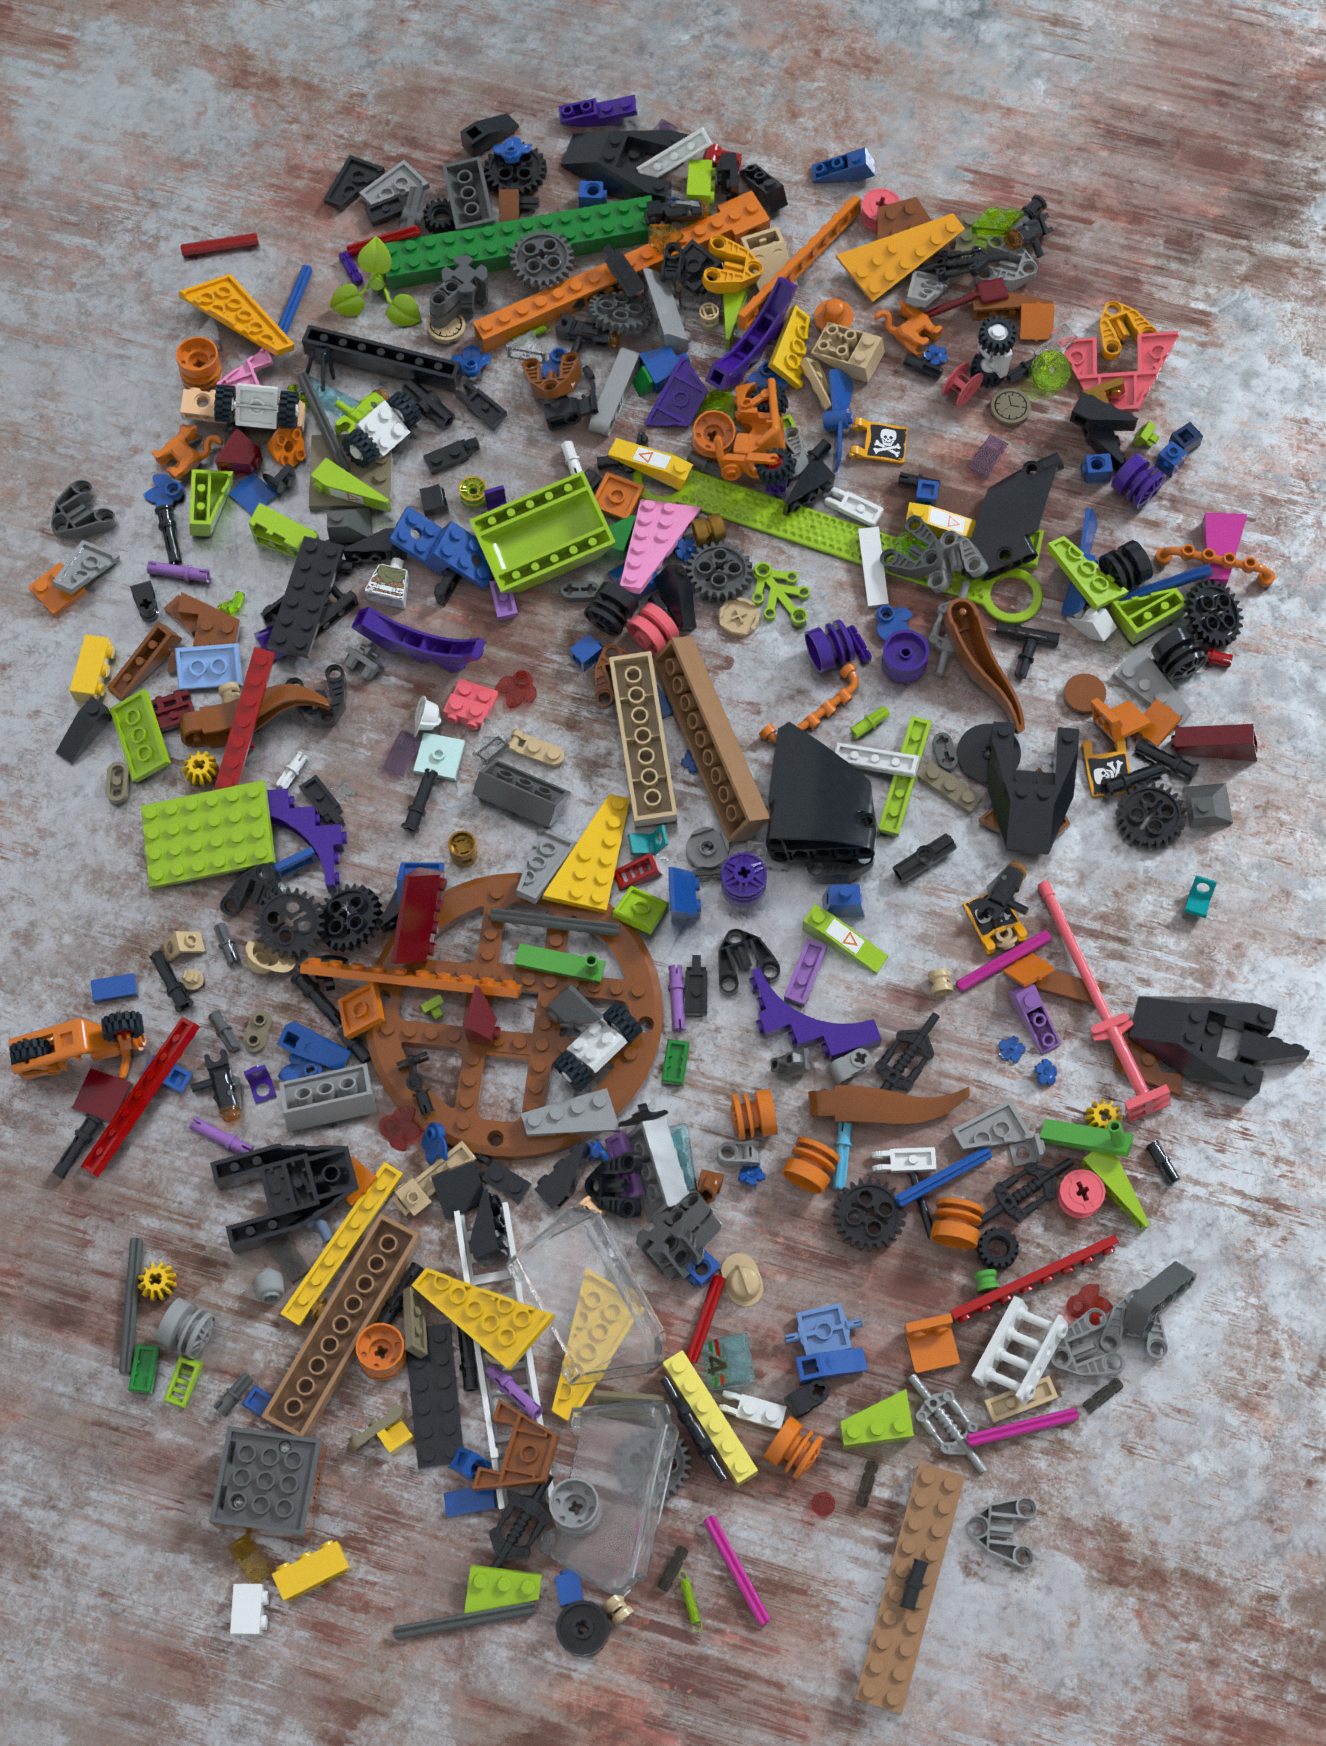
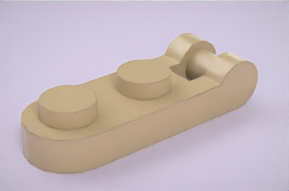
[505,729,565,768]

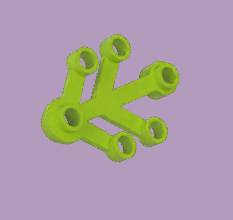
[752,562,810,626]

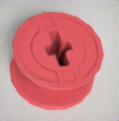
[861,188,900,232]
[942,362,984,407]
[1057,1169,1105,1219]

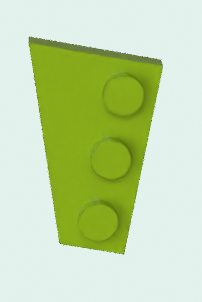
[464,1565,542,1614]

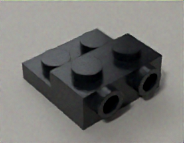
[717,152,739,201]
[681,239,723,297]

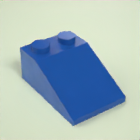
[668,867,701,920]

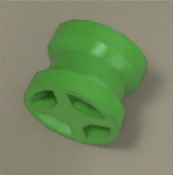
[974,1269,1000,1293]

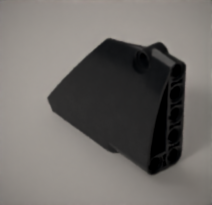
[766,722,880,862]

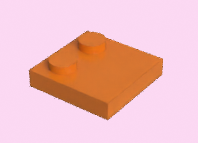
[595,472,644,520]
[28,562,87,617]
[338,982,385,1040]

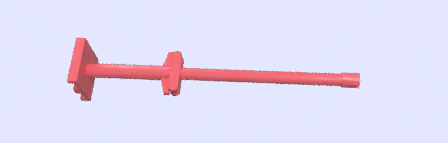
[1037,881,1171,1123]

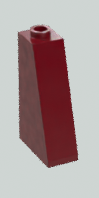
[1171,724,1258,761]

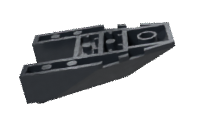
[561,130,689,204]
[987,721,1079,855]
[1128,996,1278,1099]
[210,1144,359,1254]

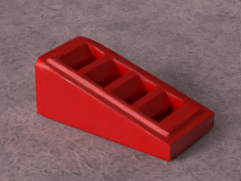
[614,853,663,891]

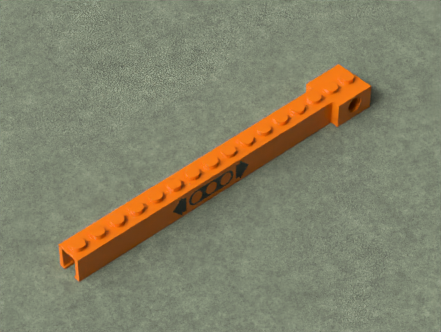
[473,190,770,353]

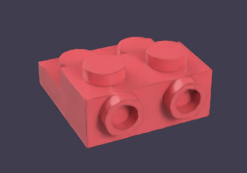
[443,678,499,731]

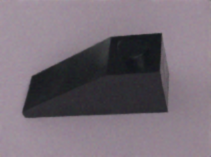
[653,564,697,630]
[55,696,113,765]

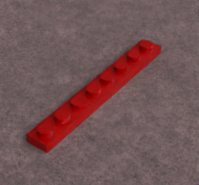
[214,647,276,790]
[80,1017,200,1177]
[950,1234,1119,1324]

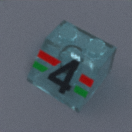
[702,1332,755,1391]

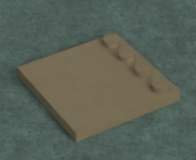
[309,434,393,510]

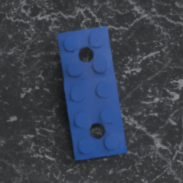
[387,506,493,590]

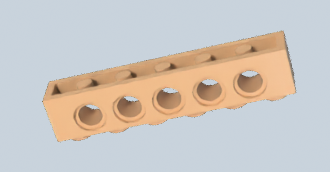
[180,388,307,433]

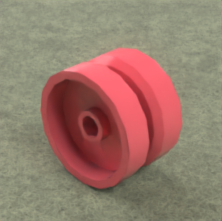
[626,603,679,657]

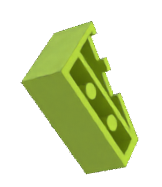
[686,159,716,227]
[189,469,233,536]
[248,502,319,559]
[1109,588,1187,645]
[839,1389,914,1450]

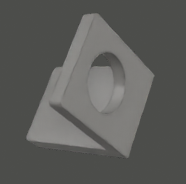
[1009,1133,1046,1167]

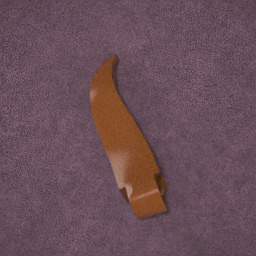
[943,598,1025,734]
[180,684,330,749]
[808,1085,970,1124]

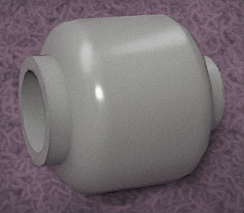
[253,1268,285,1304]

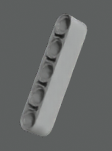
[589,348,640,436]

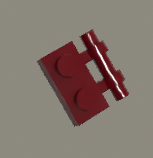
[151,689,195,732]

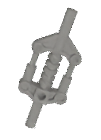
[927,581,970,676]
[908,1373,988,1474]

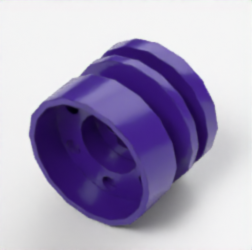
[1111,453,1166,509]
[804,619,855,673]
[721,853,767,908]

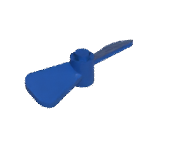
[823,369,855,472]
[1061,508,1098,616]

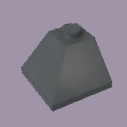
[327,507,372,543]
[1183,783,1233,828]
[544,985,603,1024]

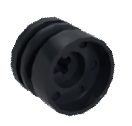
[1099,540,1153,590]
[583,581,639,636]
[1151,627,1208,682]

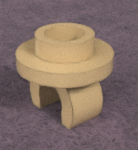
[995,926,1018,950]
[181,969,204,991]

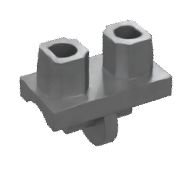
[344,643,385,680]
[770,1048,811,1080]

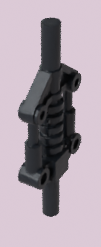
[912,245,1010,282]
[875,1012,940,1091]
[980,1158,1074,1226]
[660,1376,728,1483]
[489,1473,554,1568]

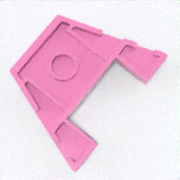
[217,348,273,391]

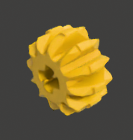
[182,750,219,787]
[1084,1098,1123,1129]
[138,1262,177,1301]

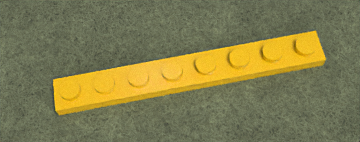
[280,1162,404,1327]

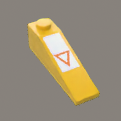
[607,438,693,491]
[905,502,977,541]

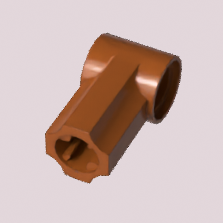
[696,1169,724,1204]

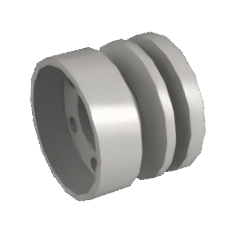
[156,1297,216,1359]
[549,1478,602,1538]

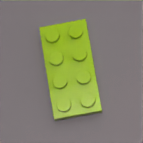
[109,689,171,783]

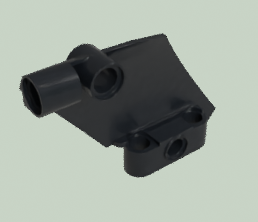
[961,452,1064,581]

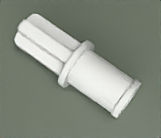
[561,441,582,475]
[275,751,308,789]

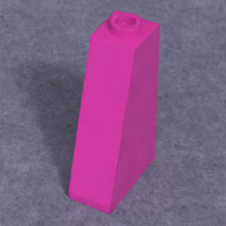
[1202,513,1247,589]

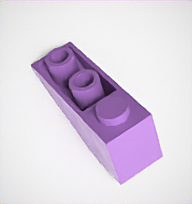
[1007,984,1061,1054]

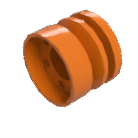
[176,337,222,391]
[691,410,736,462]
[730,1088,778,1141]
[781,1137,840,1194]
[930,1197,984,1250]
[356,1323,407,1381]
[764,1416,824,1480]

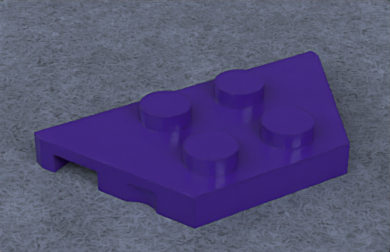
[644,355,708,427]

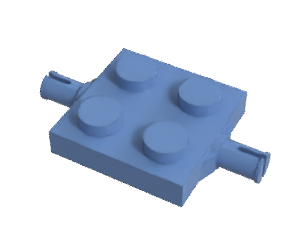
[784,1303,863,1355]

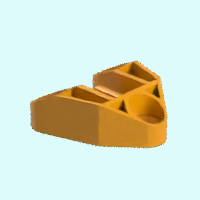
[702,235,763,294]
[1097,301,1158,360]

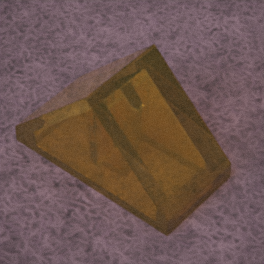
[648,224,684,256]
[228,1533,274,1584]

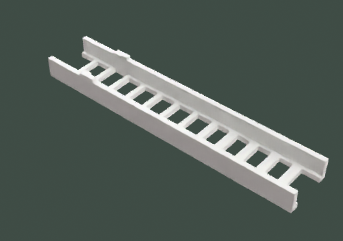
[454,1202,554,1512]

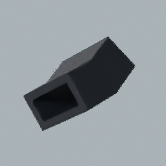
[419,483,449,517]

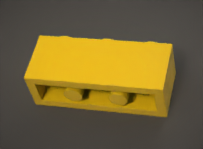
[69,634,115,701]
[272,1540,352,1603]

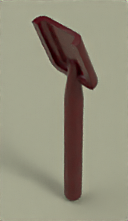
[923,277,1009,318]

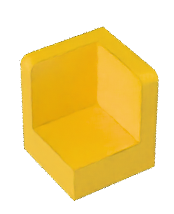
[377,1421,415,1457]

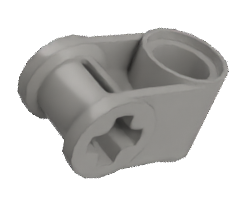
[827,1048,871,1085]
[717,1140,761,1167]

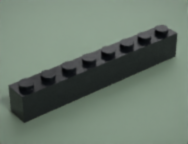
[302,324,463,392]

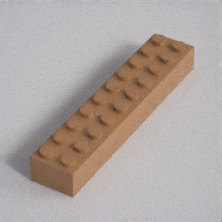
[653,636,770,842]
[261,1213,422,1437]
[853,1462,965,1716]

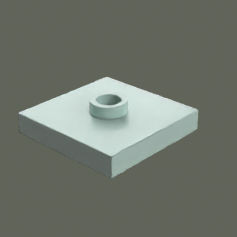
[413,732,465,781]

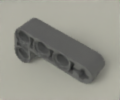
[1123,1261,1197,1338]

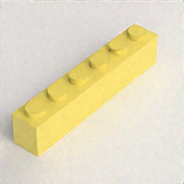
[663,1350,758,1487]

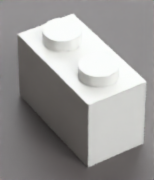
[230,1584,269,1636]

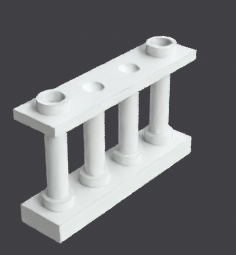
[971,1296,1068,1406]

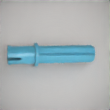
[832,1122,852,1190]

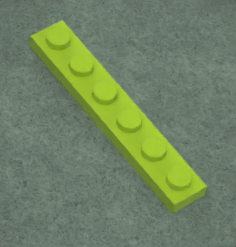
[879,716,932,837]

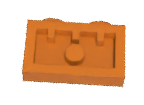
[1090,698,1151,742]
[904,1313,960,1374]

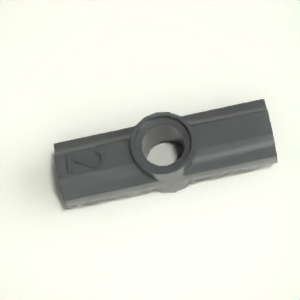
[399,186,427,239]

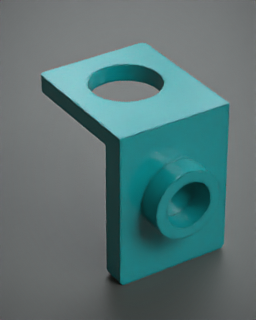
[627,825,669,855]
[1185,875,1217,918]

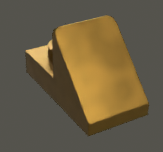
[1082,377,1125,403]

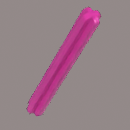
[956,930,1051,992]
[966,1408,1079,1447]
[704,1515,770,1626]

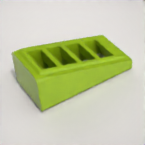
[163,1355,204,1408]

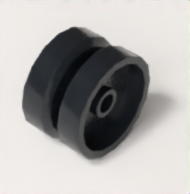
[556,1600,610,1658]

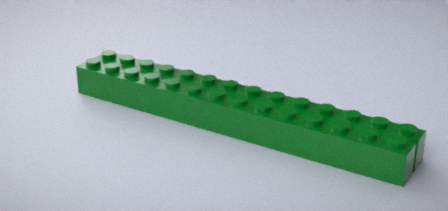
[384,195,659,290]

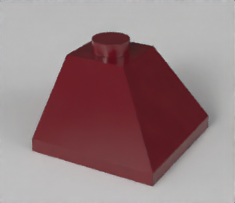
[215,428,263,480]
[464,986,501,1047]

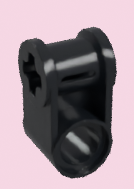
[661,242,685,283]
[130,580,159,622]
[784,1380,829,1419]

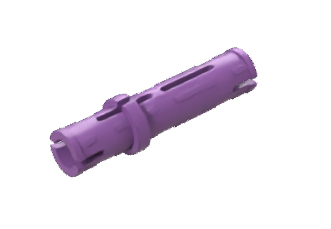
[147,560,210,583]
[668,964,686,1032]
[189,1116,254,1154]
[485,1364,543,1420]

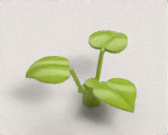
[330,236,422,326]

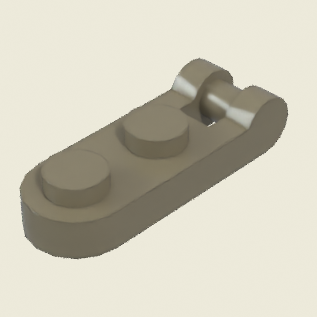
[347,1404,405,1454]

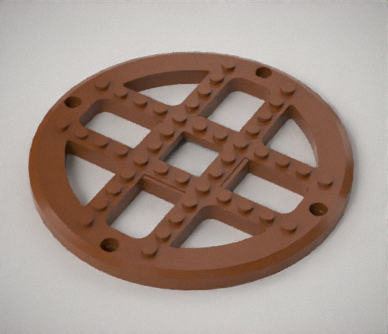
[365,873,663,1160]

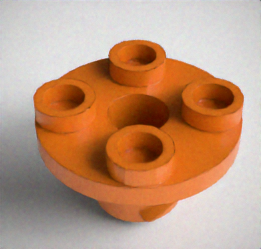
[814,299,854,332]
[267,428,306,467]

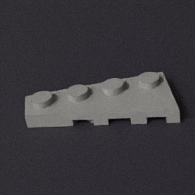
[1112,646,1192,727]
[516,826,577,904]
[521,1088,620,1137]

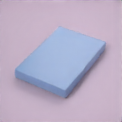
[175,643,242,690]

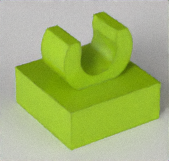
[1132,421,1160,448]
[419,994,444,1019]

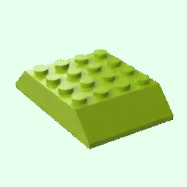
[469,471,616,593]

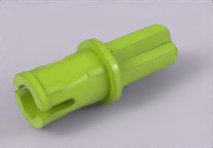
[850,706,890,739]

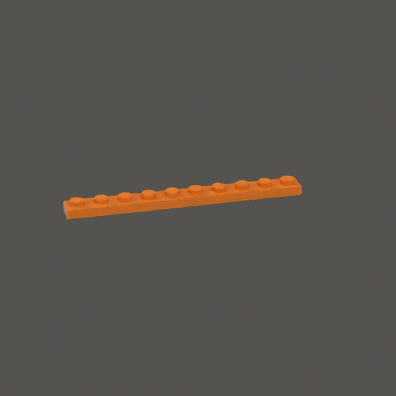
[737,195,861,331]
[300,958,522,998]

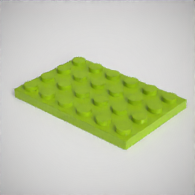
[141,780,276,889]

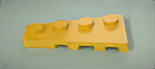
[768,305,810,390]

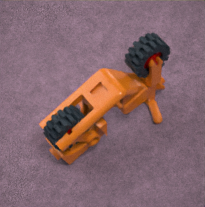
[714,378,795,487]
[8,1010,146,1080]

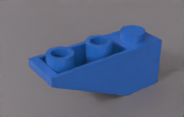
[811,147,875,183]
[277,1021,352,1070]
[795,1348,868,1386]

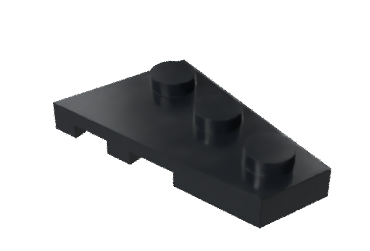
[324,155,385,210]

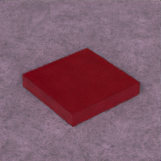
[72,1068,132,1123]

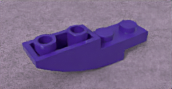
[559,95,638,127]

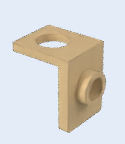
[163,931,205,962]
[394,1176,431,1216]

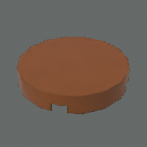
[1063,673,1106,714]

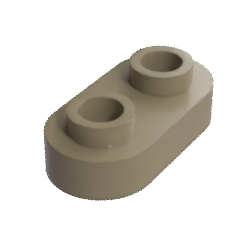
[105,762,130,804]
[243,1010,273,1054]

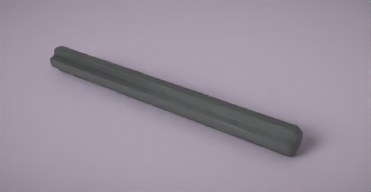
[297,372,350,473]
[490,908,620,936]
[119,1238,143,1374]
[394,1601,536,1640]

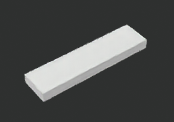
[636,127,713,178]
[858,526,889,608]
[834,742,920,778]

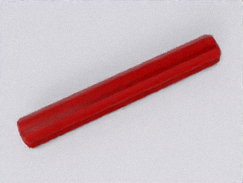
[347,225,420,256]
[180,233,259,256]
[686,1275,726,1363]

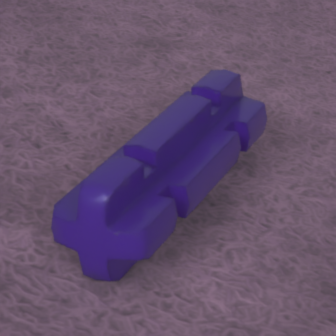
[339,251,363,286]
[847,625,872,663]

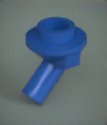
[588,1139,610,1162]

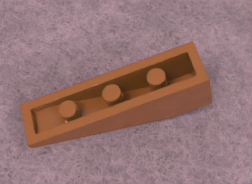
[970,289,1054,321]
[107,622,183,701]

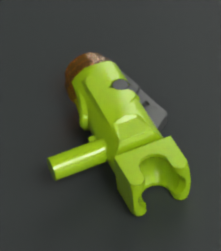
[334,388,389,435]

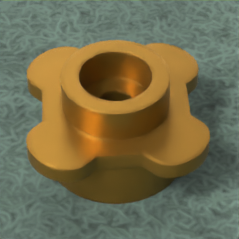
[311,1297,327,1321]

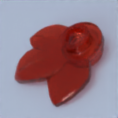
[495,670,537,708]
[378,1106,422,1151]
[1066,1284,1113,1326]

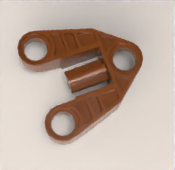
[522,352,582,399]
[595,644,631,709]

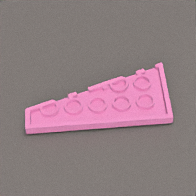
[620,499,701,594]

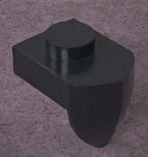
[262,463,296,493]

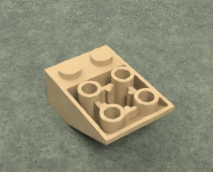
[740,226,798,293]
[811,322,885,383]

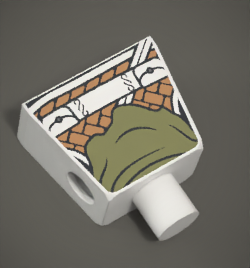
[365,558,409,609]

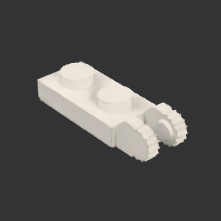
[824,487,884,527]
[872,1147,937,1173]
[719,1390,787,1431]

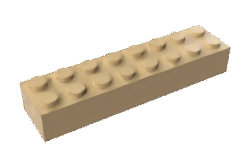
[609,651,677,827]

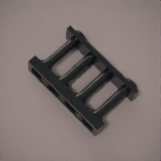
[261,584,359,640]

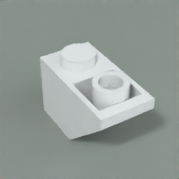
[1066,605,1117,641]

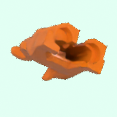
[874,300,943,357]
[151,424,223,481]

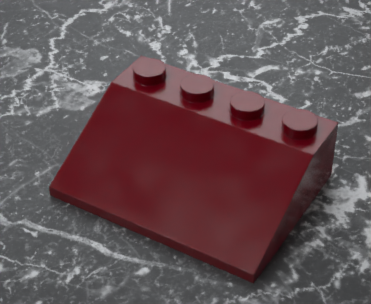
[391,867,447,964]

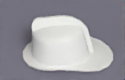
[414,696,441,737]

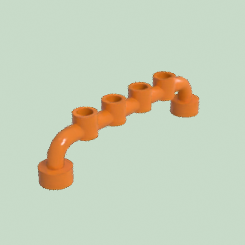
[1154,544,1275,587]
[759,662,859,744]

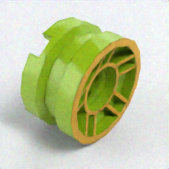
[459,476,487,509]

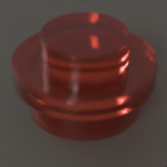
[811,1492,835,1517]

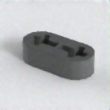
[560,581,599,603]
[932,732,958,773]

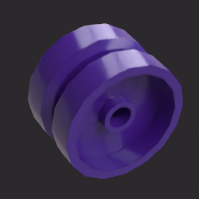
[881,629,929,684]

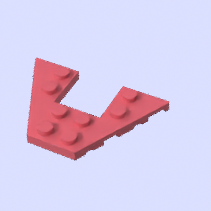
[1056,331,1179,412]

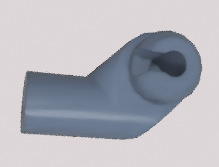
[306,1216,333,1242]

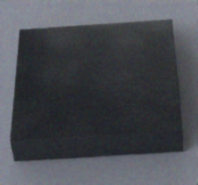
[430,1160,484,1219]

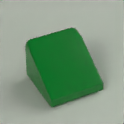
[632,366,654,397]

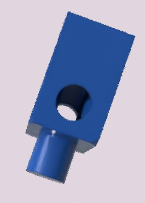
[639,346,690,394]
[822,884,865,918]

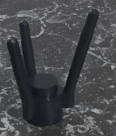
[305,345,335,392]

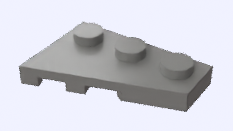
[359,160,430,205]
[906,270,952,308]
[53,540,120,595]
[951,1099,1033,1151]

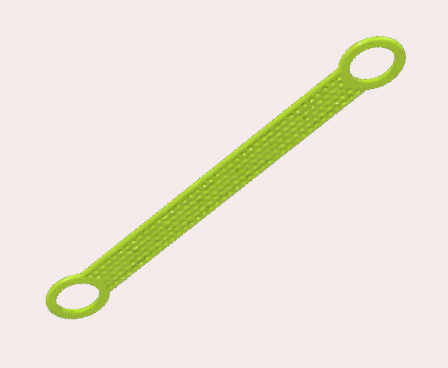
[633,452,1043,624]

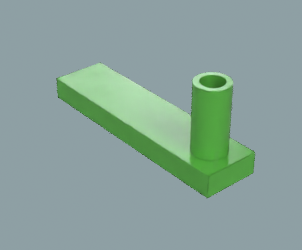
[514,943,606,984]
[1040,1119,1134,1157]

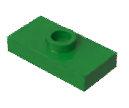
[661,1039,690,1086]
[128,1344,161,1394]

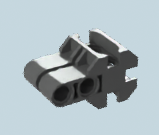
[429,255,488,329]
[636,1191,722,1282]

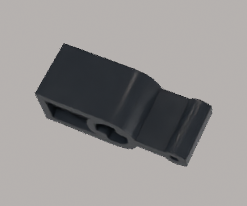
[544,395,599,431]

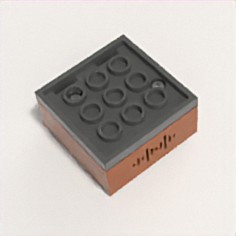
[209,1426,328,1542]

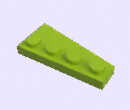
[1046,536,1129,611]

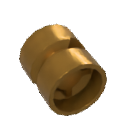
[691,513,726,546]
[448,830,478,868]

